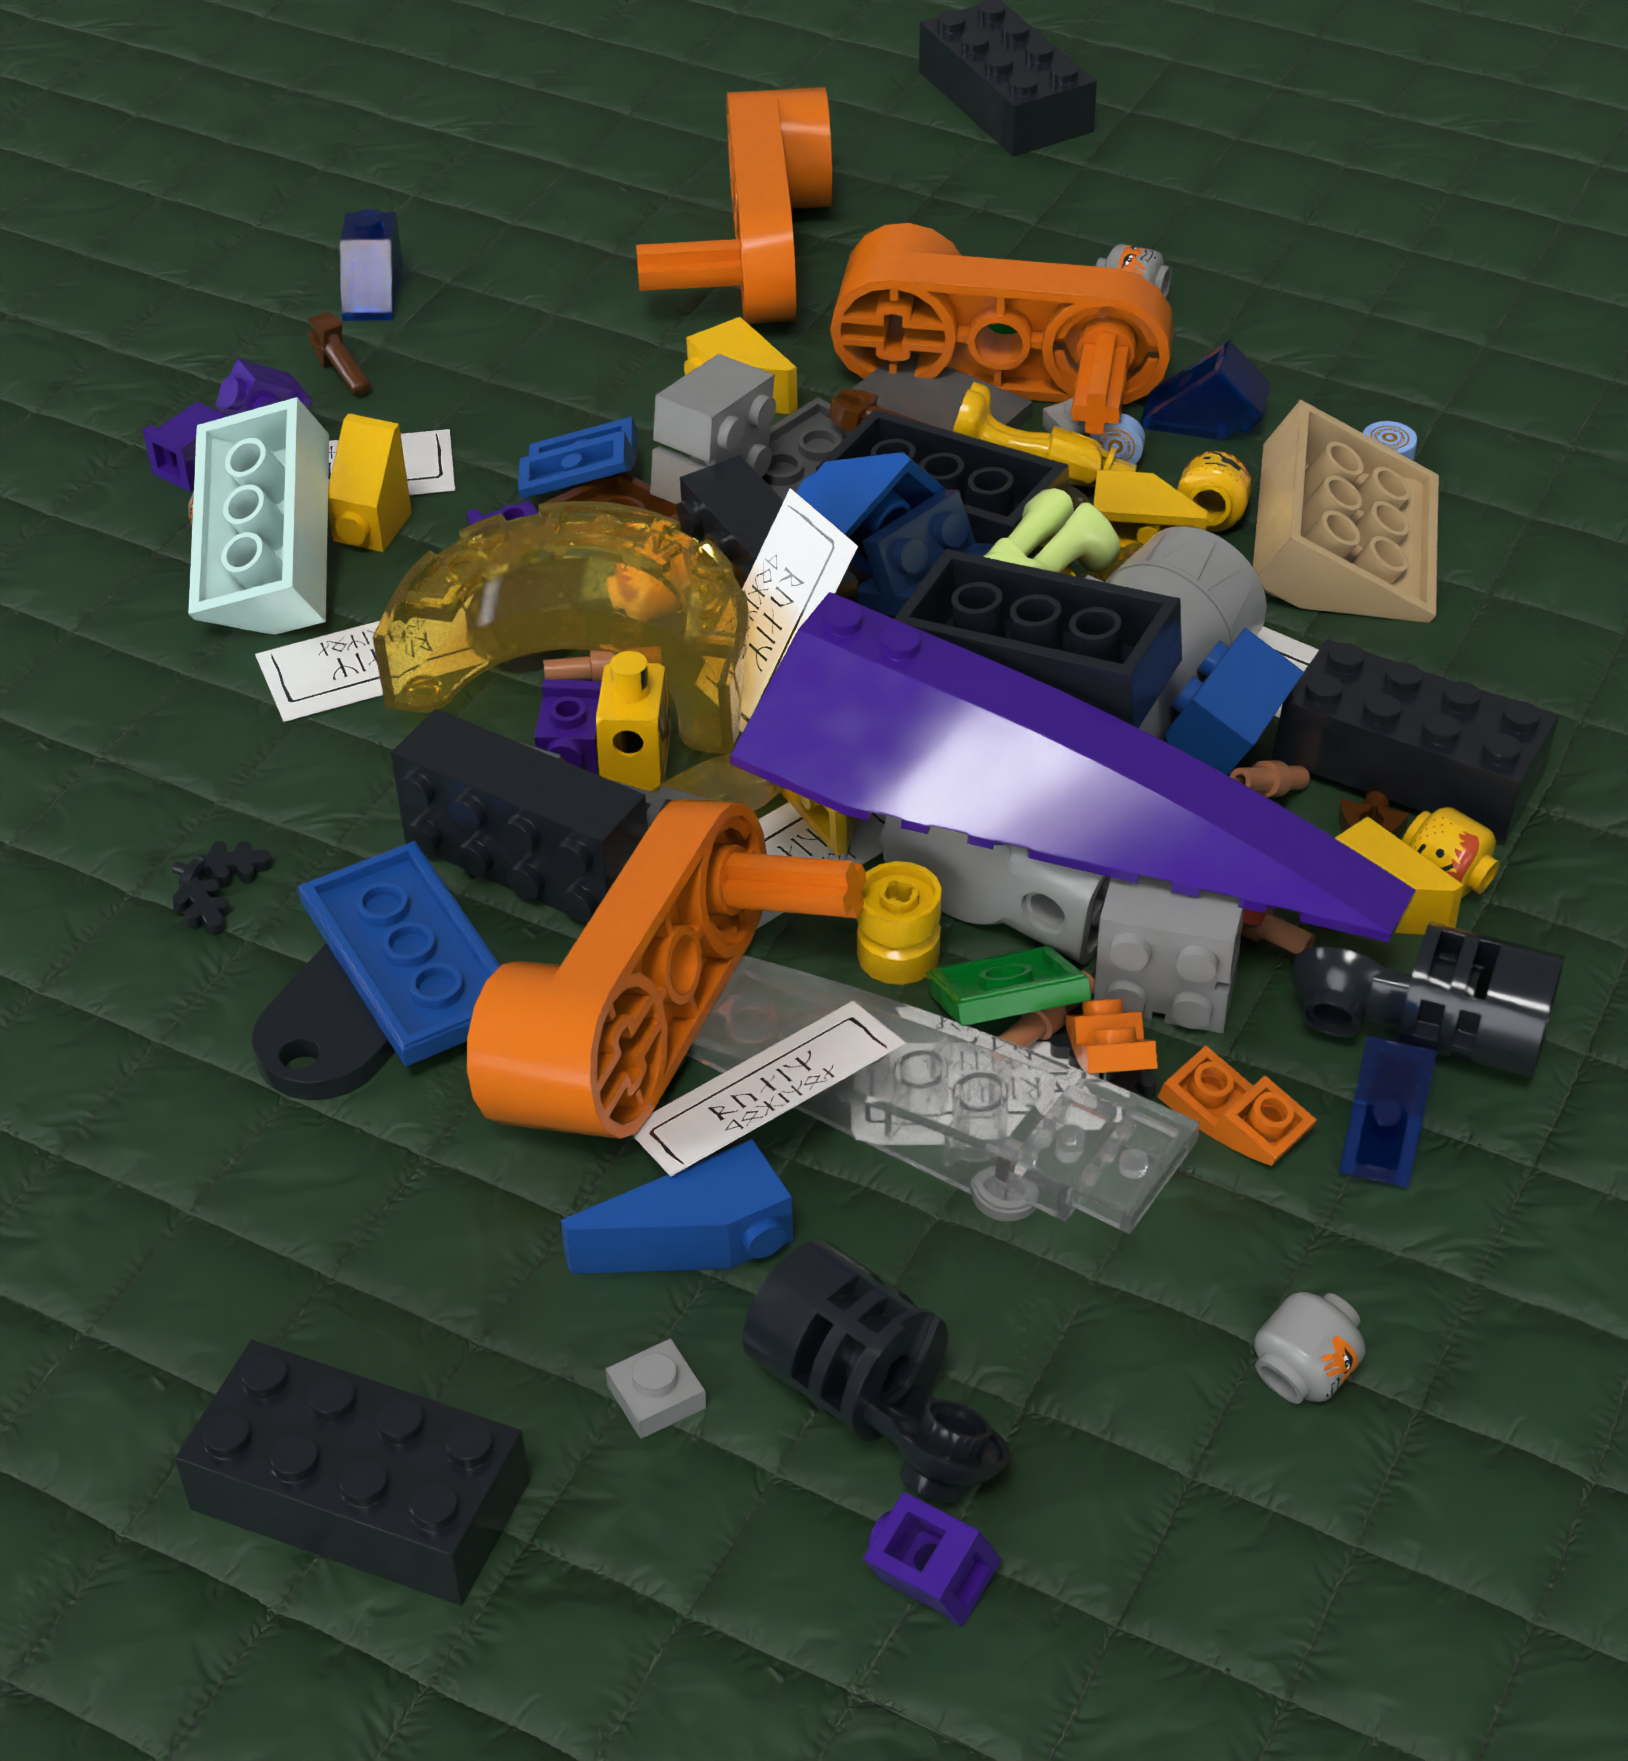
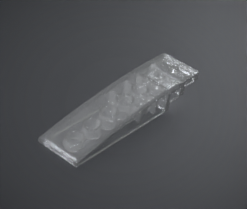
[686,955,1200,1234]

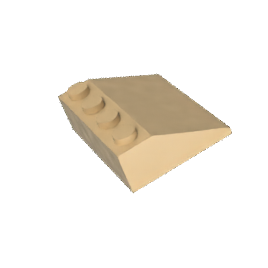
[1253,399,1439,623]

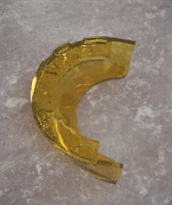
[372,501,749,755]

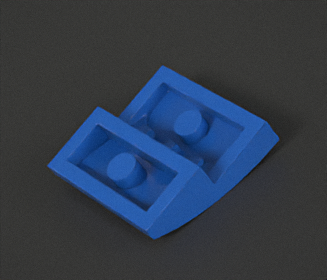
[518,416,639,499]

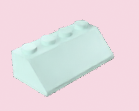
[188,397,329,635]

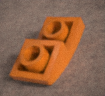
[1065,998,1158,1074]
[1157,1045,1317,1166]

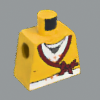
[596,651,672,794]

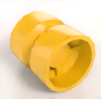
[857,861,942,985]

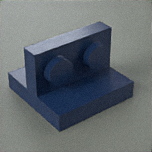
[858,489,994,616]

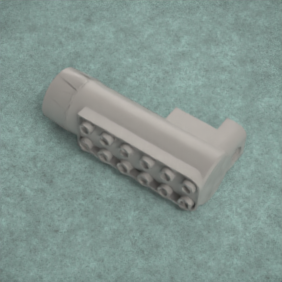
[879,526,1267,965]

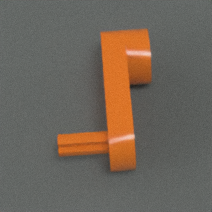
[636,87,832,324]
[830,223,1174,435]
[467,799,866,1139]

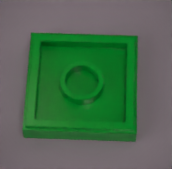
[926,946,1091,1026]

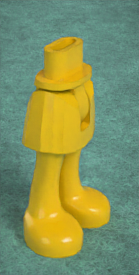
[953,382,1137,488]

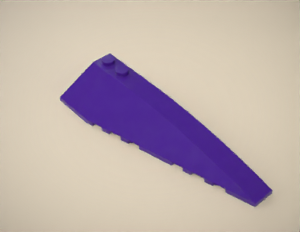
[730,592,1416,943]

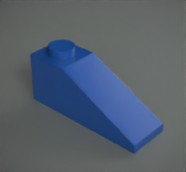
[561,1139,793,1274]

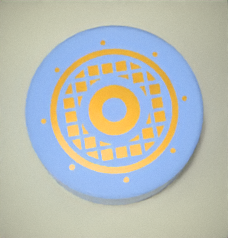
[1090,413,1145,464]
[1363,421,1417,461]

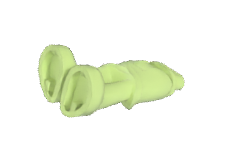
[983,488,1121,573]

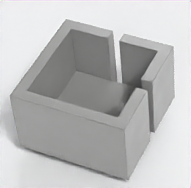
[650,354,776,505]
[1094,875,1245,1034]

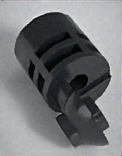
[1290,921,1565,1079]
[742,1240,1010,1503]

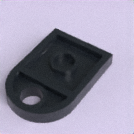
[252,943,395,1100]

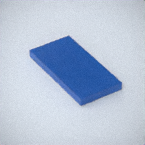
[298,841,500,1067]

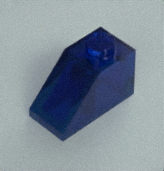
[340,209,403,321]
[1140,340,1271,441]
[1339,1034,1438,1188]

